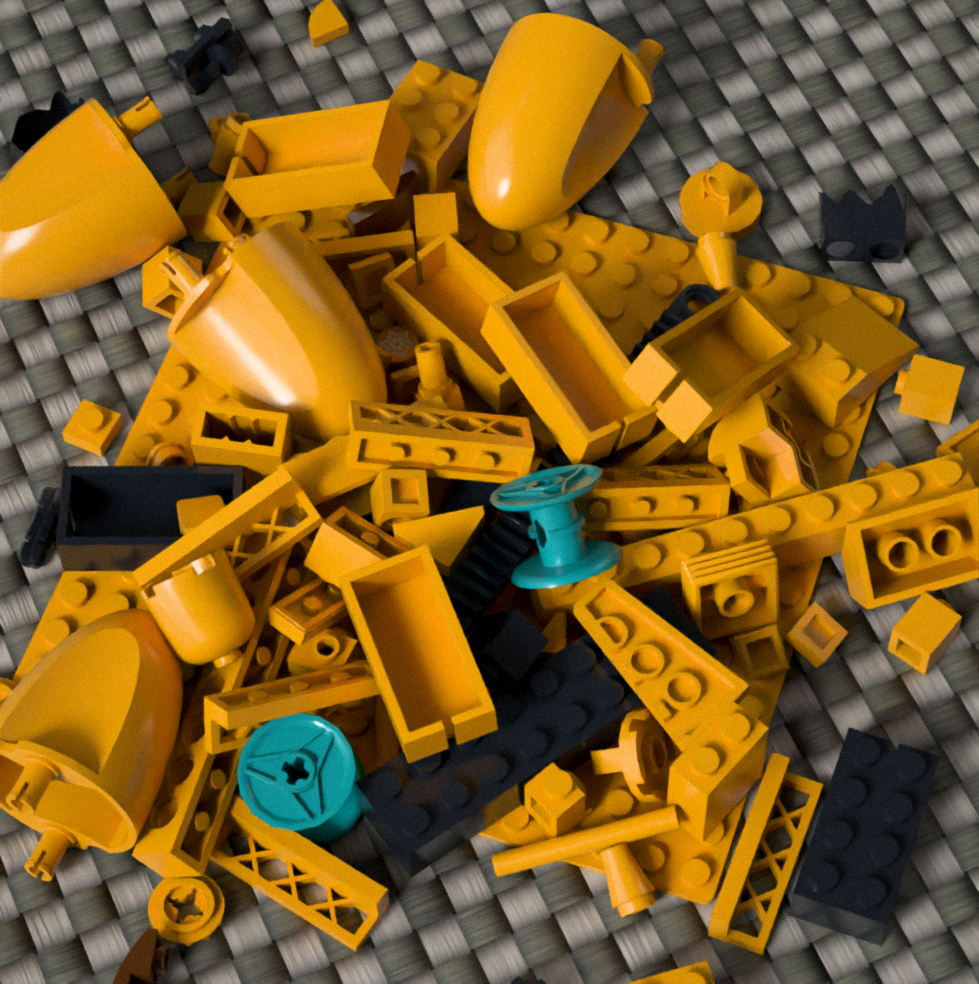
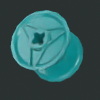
[490,464,623,589]
[237,713,366,846]

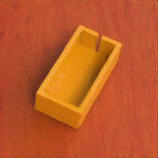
[224,100,412,218]
[381,231,524,414]
[480,270,658,465]
[620,286,802,443]
[277,395,462,542]
[338,544,498,764]

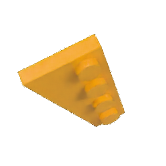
[573,574,750,753]

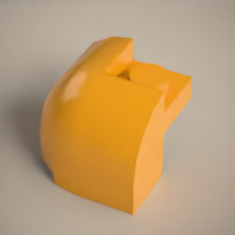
[708,393,821,513]

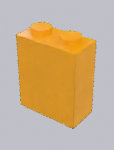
[190,401,295,485]
[666,700,769,843]

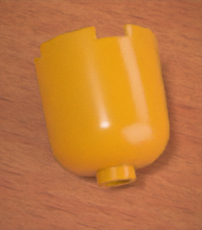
[140,548,255,668]

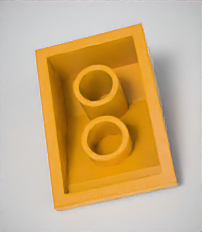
[773,296,920,429]

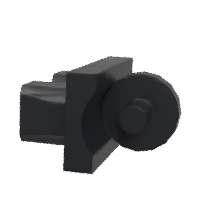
[168,17,244,96]

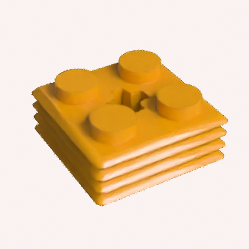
[681,539,780,640]

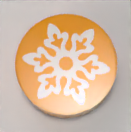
[376,326,419,370]

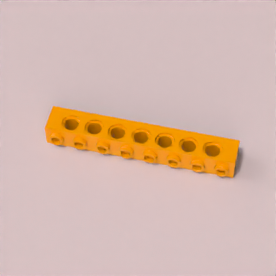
[132,526,314,878]

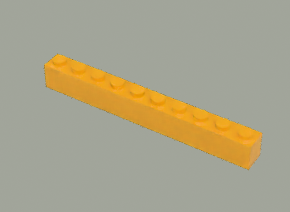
[530,452,975,631]

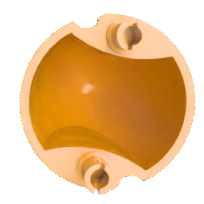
[467,13,665,231]
[0,96,198,301]
[159,221,387,443]
[0,609,184,881]

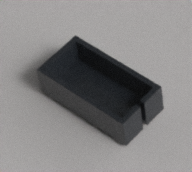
[56,466,248,571]
[789,727,940,946]

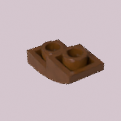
[346,170,420,238]
[113,928,169,984]

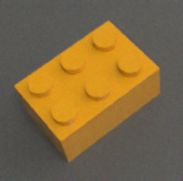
[388,59,485,194]

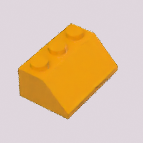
[841,486,979,610]

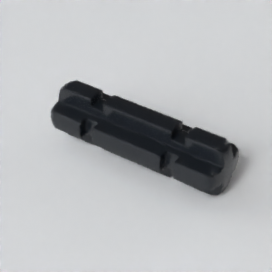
[17,487,62,569]

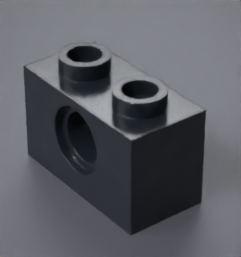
[466,609,549,687]

